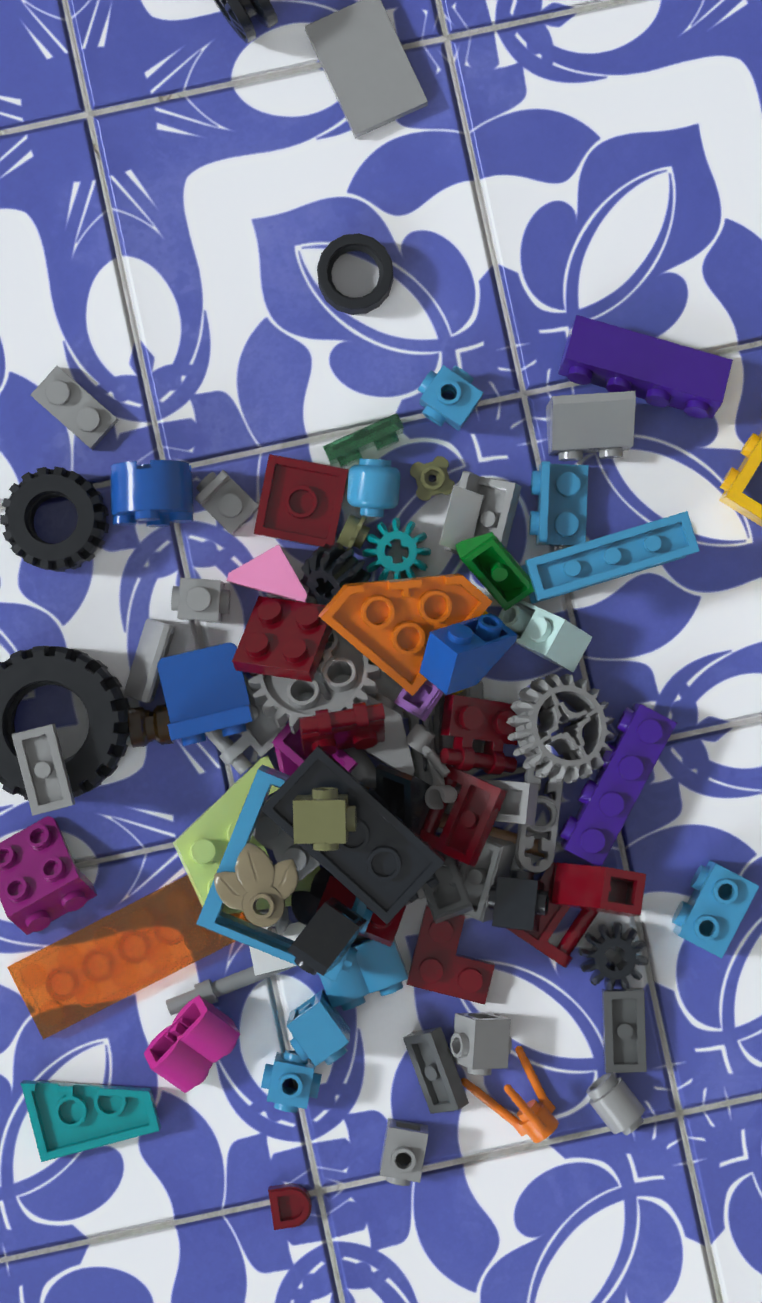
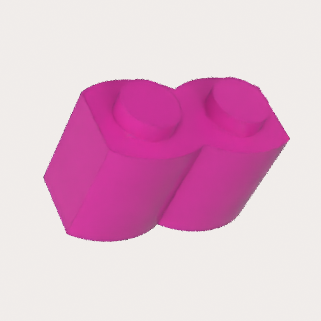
[144,995,240,1093]

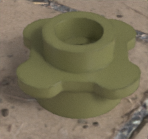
[410,456,455,501]
[337,514,371,551]

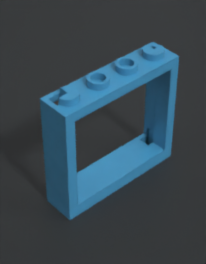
[196,764,373,981]

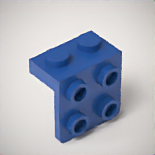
[157,642,254,746]

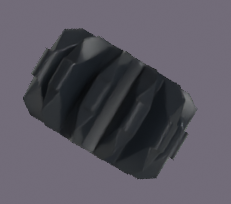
[300,542,371,605]
[578,921,648,992]

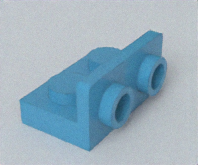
[529,461,589,546]

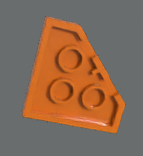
[318,573,493,696]

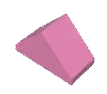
[226,544,309,603]

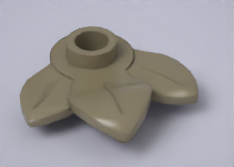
[214,843,299,927]

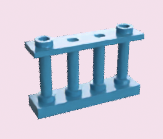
[520,511,700,604]

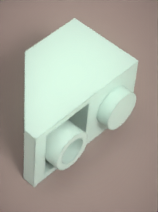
[498,600,592,672]

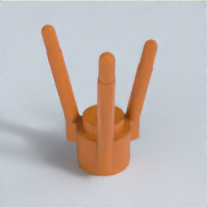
[461,1046,559,1143]

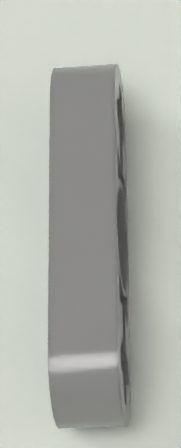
[515,766,563,874]

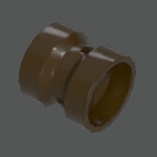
[128,704,174,748]

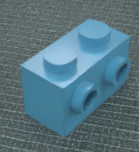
[672,860,759,959]
[286,989,350,1067]

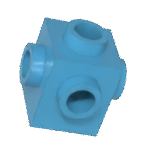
[418,365,483,431]
[261,1050,322,1113]

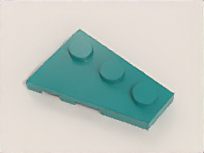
[21,1080,161,1162]

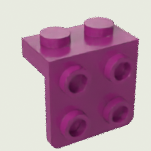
[0,816,97,935]

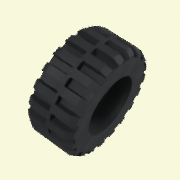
[0,646,130,800]

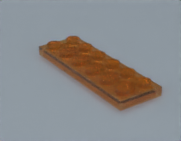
[7,875,250,1040]

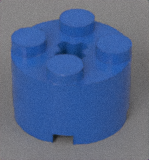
[110,460,194,527]

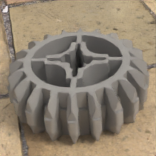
[506,674,616,784]

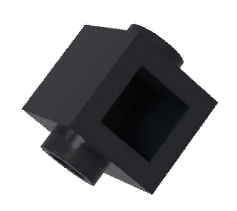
[488,870,549,932]

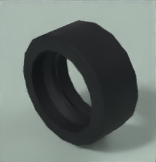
[317,233,393,315]

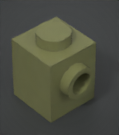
[293,787,357,851]

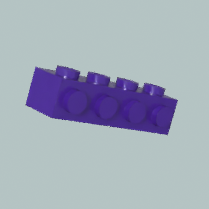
[558,315,733,419]
[559,703,677,867]

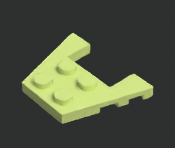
[173,755,321,914]

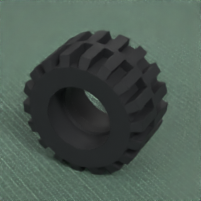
[0,467,109,572]

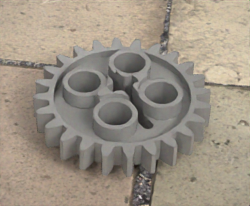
[248,628,381,734]

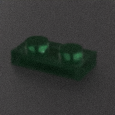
[323,413,404,468]

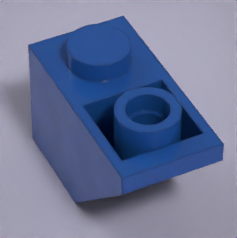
[419,613,518,695]

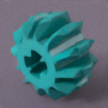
[362,518,431,581]

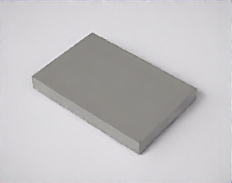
[305,0,428,139]

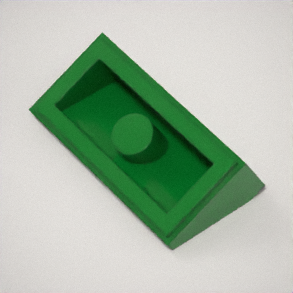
[455,532,534,611]

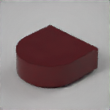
[268,1183,312,1230]

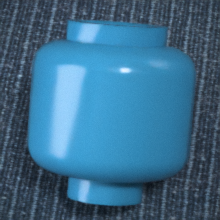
[347,458,401,517]

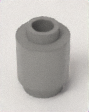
[586,1073,645,1135]

